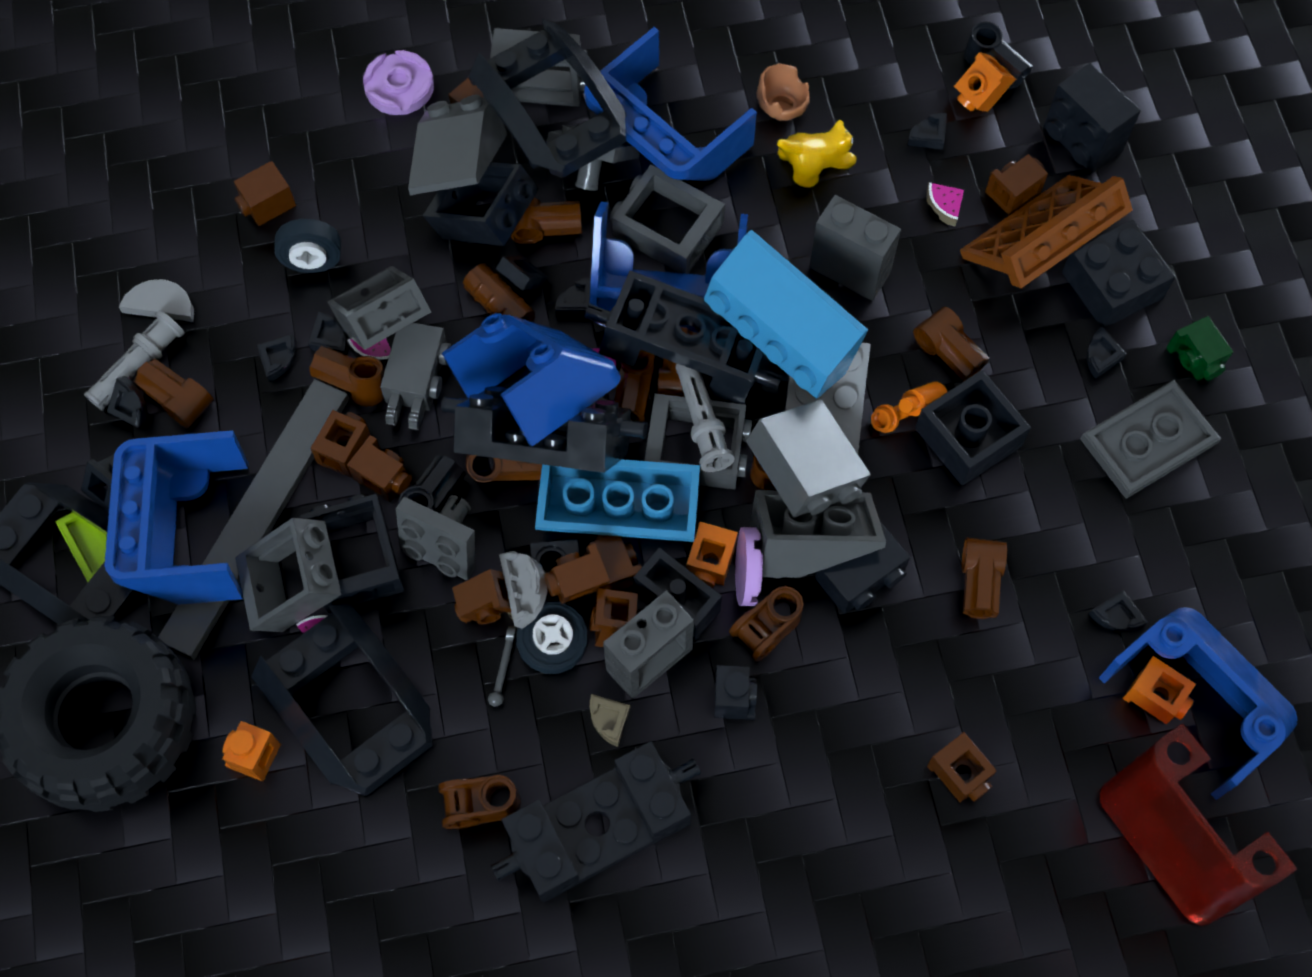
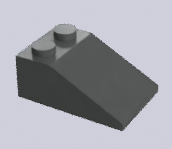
[408,95,507,195]
[749,490,886,578]

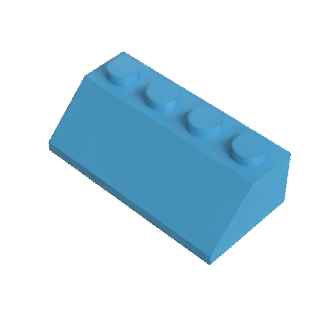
[704,230,868,399]
[535,459,700,542]

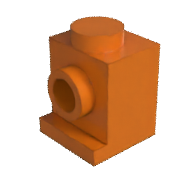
[954,52,1016,112]
[686,522,738,588]
[1122,656,1196,724]
[222,721,281,782]

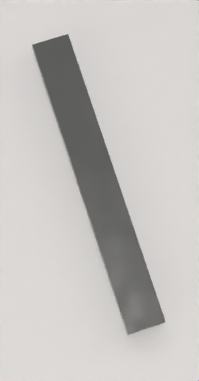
[158,379,349,660]

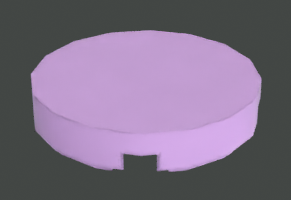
[363,50,434,115]
[735,527,763,606]

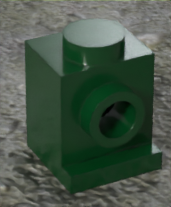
[1166,316,1233,381]

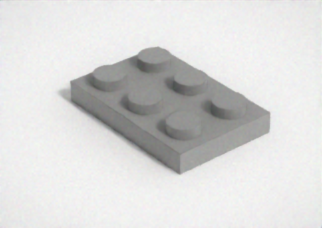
[785,343,870,454]

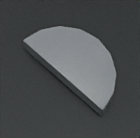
[119,279,194,322]
[499,551,547,629]

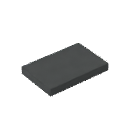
[1080,380,1221,499]

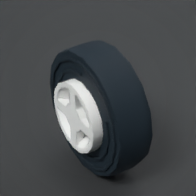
[275,219,341,273]
[516,602,588,674]

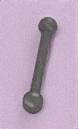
[488,626,517,707]

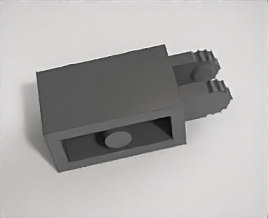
[380,323,451,430]

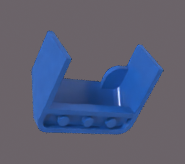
[584,27,757,181]
[589,202,748,334]
[442,313,621,446]
[105,430,248,604]
[1099,607,1297,800]

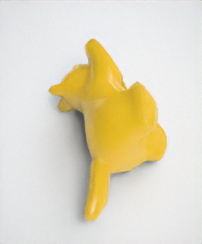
[777,120,856,188]

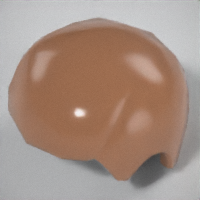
[756,63,810,121]

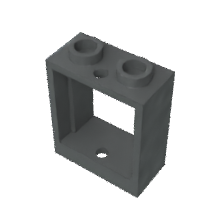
[490,28,587,106]
[610,165,725,274]
[328,266,431,350]
[644,394,752,490]
[235,518,341,632]
[603,590,694,700]

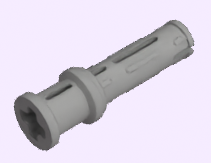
[84,310,185,411]
[675,364,735,472]

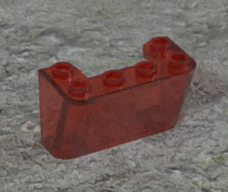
[1100,723,1297,925]

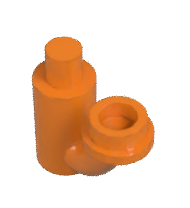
[871,382,947,433]

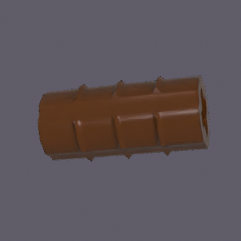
[463,263,536,322]

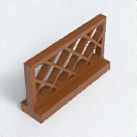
[960,175,1133,288]

